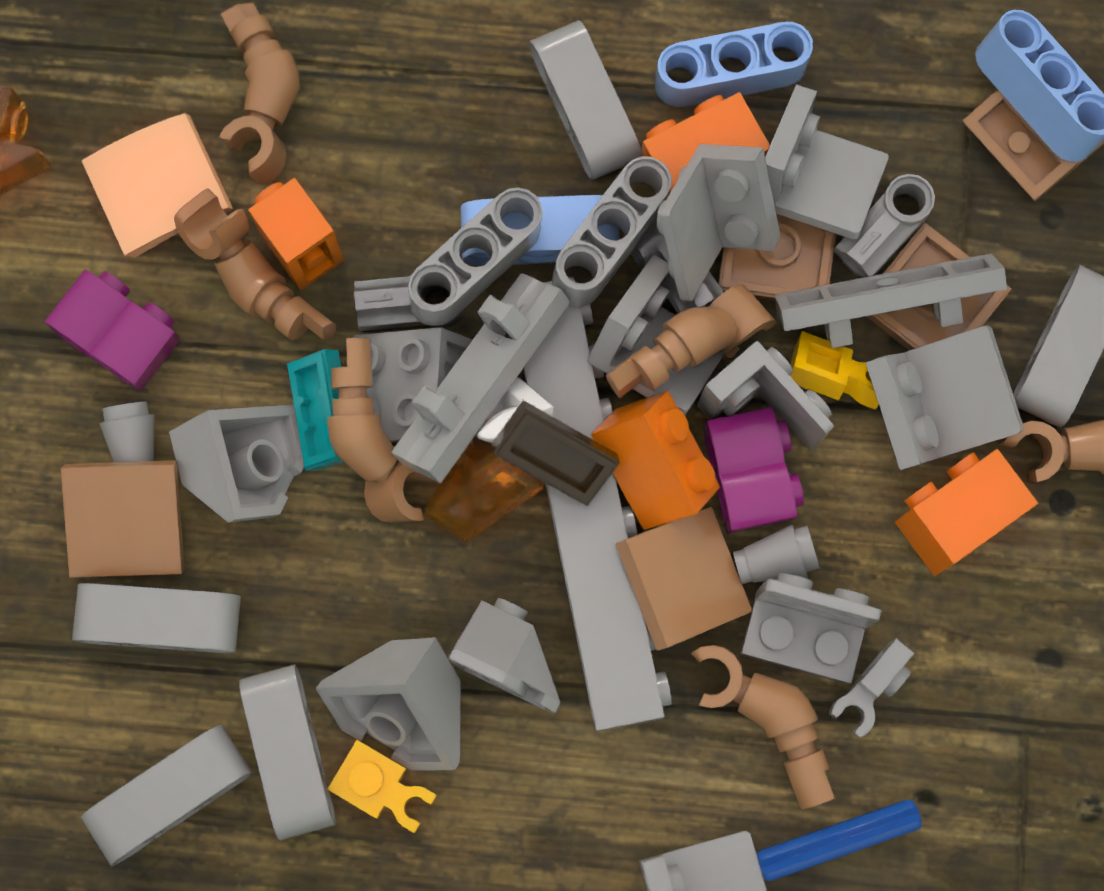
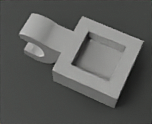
[829,638,914,738]

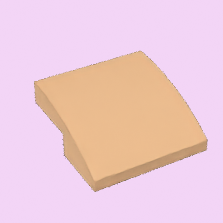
[81,113,233,258]

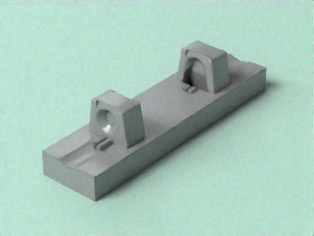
[774,253,1007,348]
[391,273,571,483]

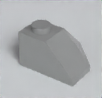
[169,405,304,523]
[449,598,560,715]
[316,638,461,771]

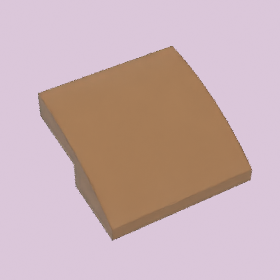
[962,90,1104,202]

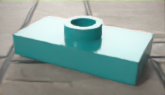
[287,349,344,471]

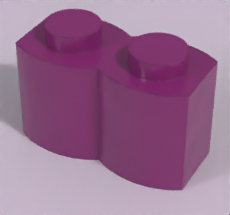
[44,269,180,393]
[703,408,804,534]

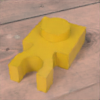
[790,331,879,410]
[327,740,437,833]

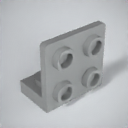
[765,85,889,240]
[657,144,781,301]
[587,254,724,415]
[866,326,1024,470]
[353,328,473,450]
[697,341,834,451]
[740,573,881,685]
[638,831,767,891]

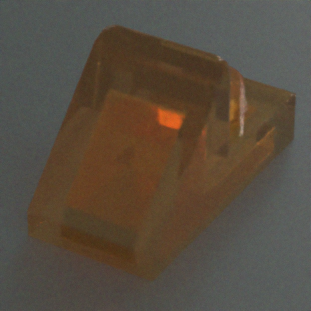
[0,85,51,196]
[425,443,544,542]

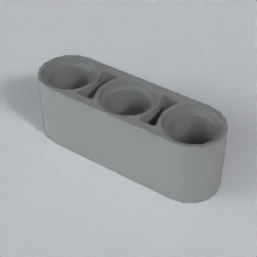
[529,20,642,181]
[552,156,671,307]
[408,187,543,326]
[1013,265,1104,429]
[72,583,241,653]
[239,664,336,840]
[81,724,252,866]

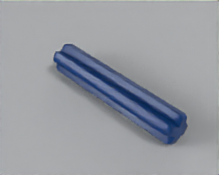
[756,800,922,881]

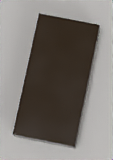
[491,400,620,506]

